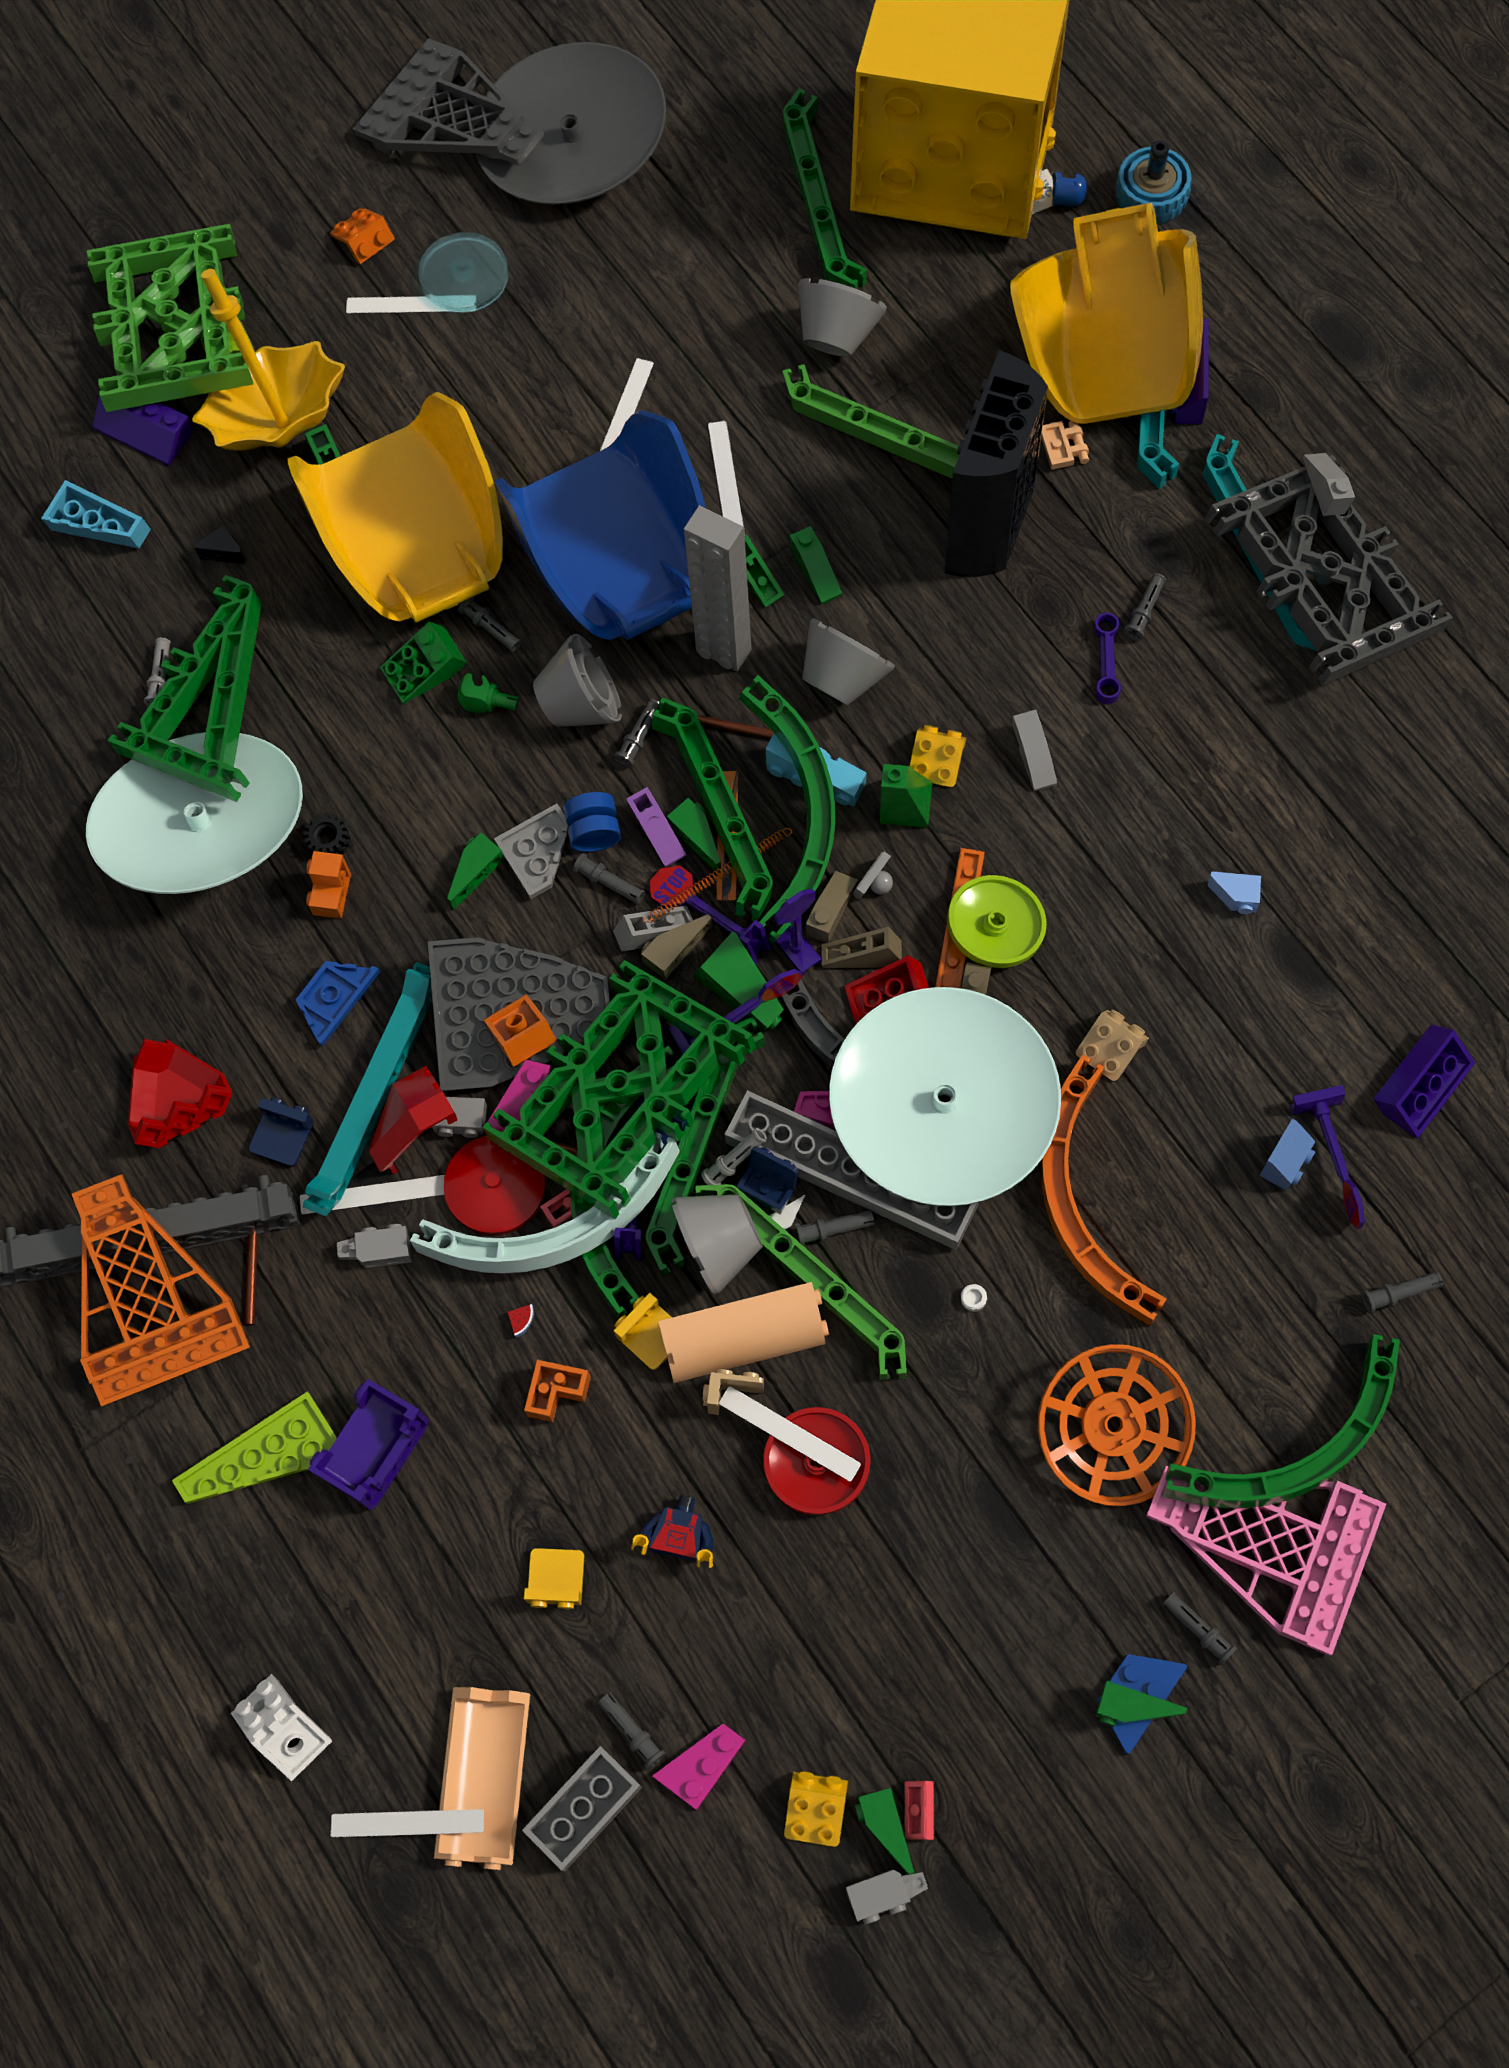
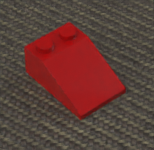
[844,955,929,1024]

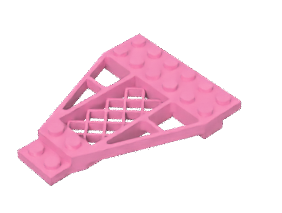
[1146,1466,1386,1656]

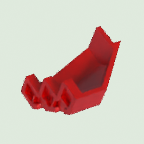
[127,1039,233,1148]
[369,1066,458,1175]

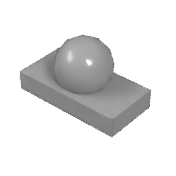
[852,851,893,900]

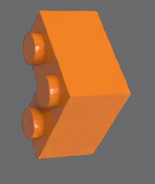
[306,851,351,919]
[524,1360,591,1422]

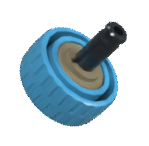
[1115,140,1192,224]

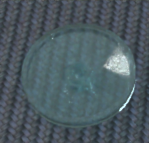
[418,232,508,313]

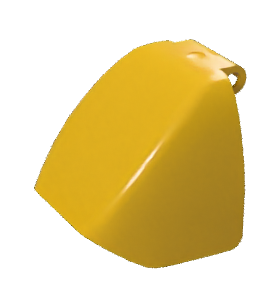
[1011,202,1203,424]
[288,392,503,623]

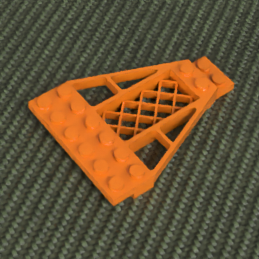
[71,1174,250,1406]

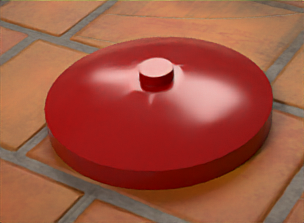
[444,1136,546,1235]
[764,1407,870,1515]

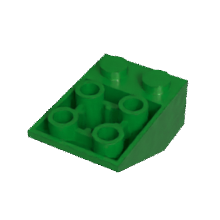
[380,621,467,704]

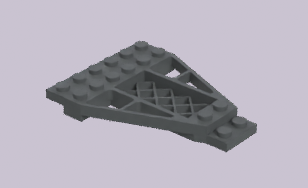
[353,38,544,166]

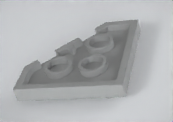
[494,804,569,899]

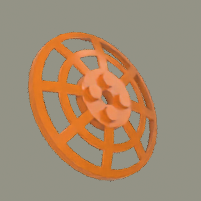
[1038,1344,1196,1506]

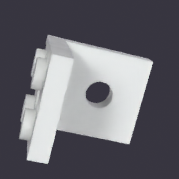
[231,1674,332,1781]

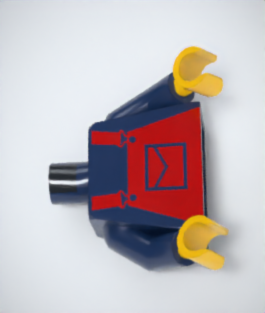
[631,1495,714,1568]

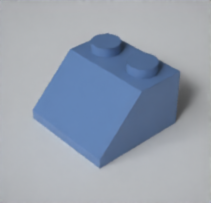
[1260,1119,1315,1191]

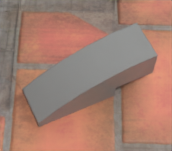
[1012,710,1057,791]

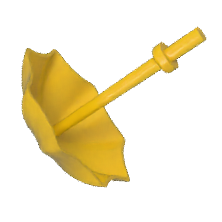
[192,269,345,451]

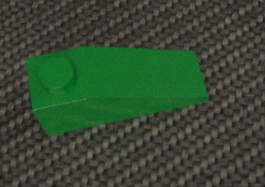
[304,424,340,465]
[790,526,842,605]
[744,534,784,608]
[667,798,721,873]
[447,833,505,910]
[1095,1681,1187,1727]
[855,1788,914,1875]

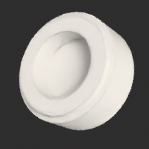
[961,1284,987,1312]

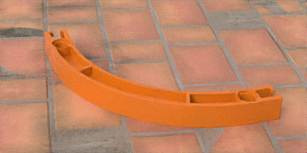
[1040,1054,1166,1326]

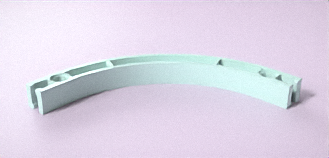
[410,1132,680,1273]

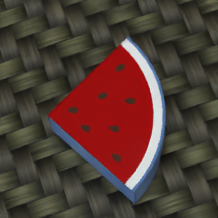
[508,1304,534,1338]

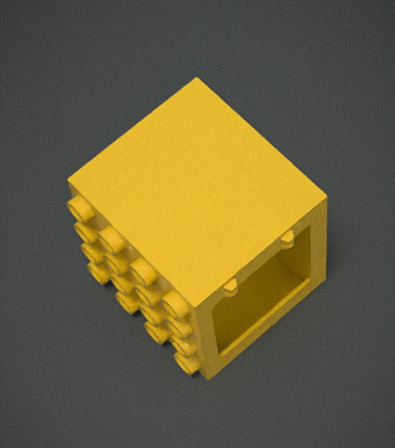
[850,0,1069,239]

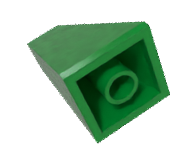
[880,764,932,828]
[693,932,784,1031]

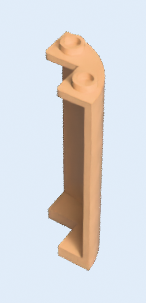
[658,1282,829,1383]
[434,1687,530,1870]

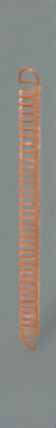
[642,828,792,923]

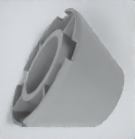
[798,278,887,357]
[802,618,895,705]
[533,634,622,727]
[671,1195,763,1295]

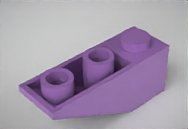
[626,787,686,868]

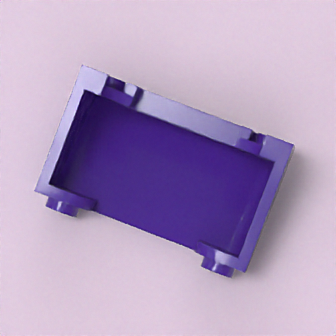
[308,1379,429,1510]

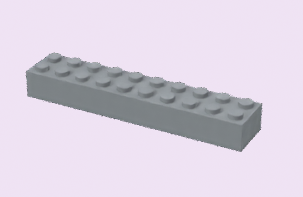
[684,505,752,672]
[725,1090,979,1250]

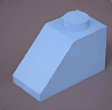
[1208,871,1261,914]

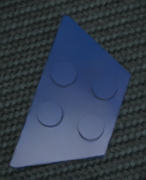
[296,961,380,1047]
[1097,1654,1188,1755]

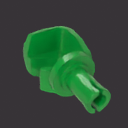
[457,673,519,713]

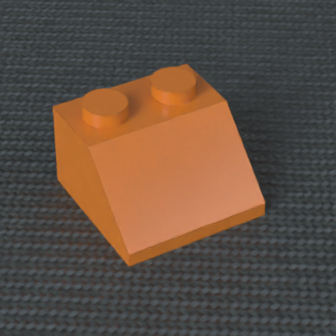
[484,994,557,1067]

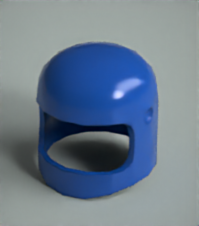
[1052,171,1087,207]

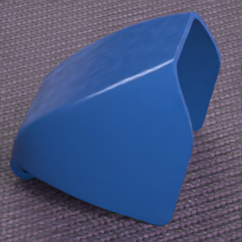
[495,410,706,640]

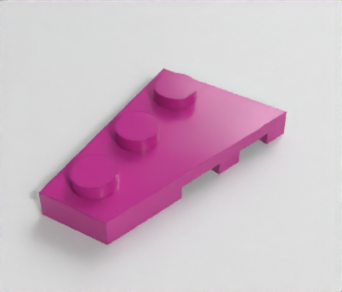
[488,1060,552,1131]
[794,1091,835,1129]
[653,1724,745,1810]

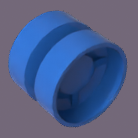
[563,792,621,852]

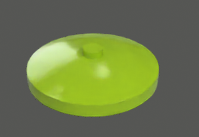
[947,875,1046,968]

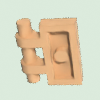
[1041,421,1089,470]

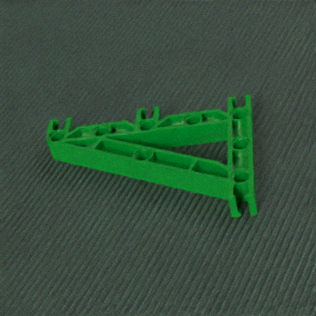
[107,575,262,802]

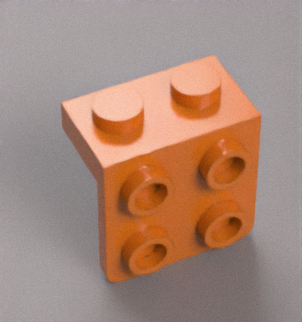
[330,208,395,264]

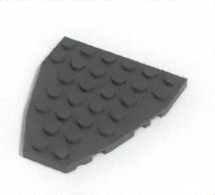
[428,937,612,1092]

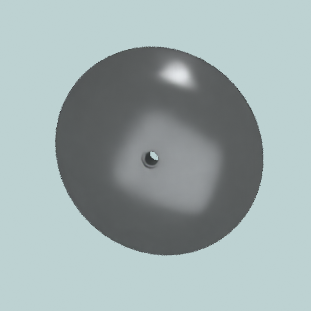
[473,42,666,205]

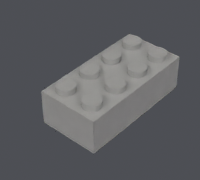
[522,1746,642,1872]

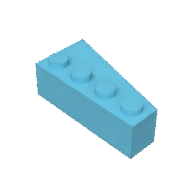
[41,480,151,548]
[766,734,867,807]

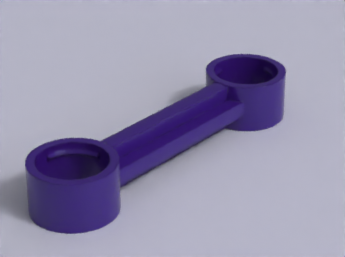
[1094,612,1121,704]

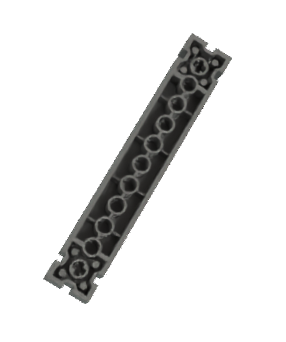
[0,1175,301,1288]

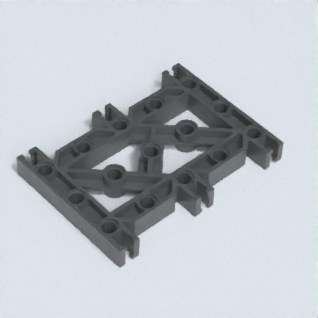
[1204,455,1453,685]

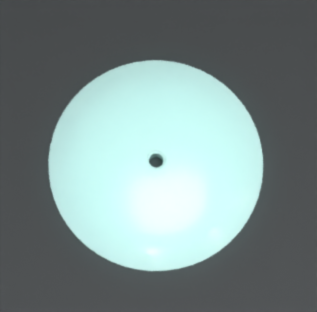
[86,732,303,894]
[829,987,1061,1206]

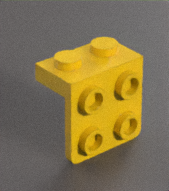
[910,725,966,787]
[614,1293,672,1370]
[524,1549,584,1609]
[784,1772,848,1847]

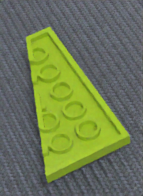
[172,1391,337,1504]

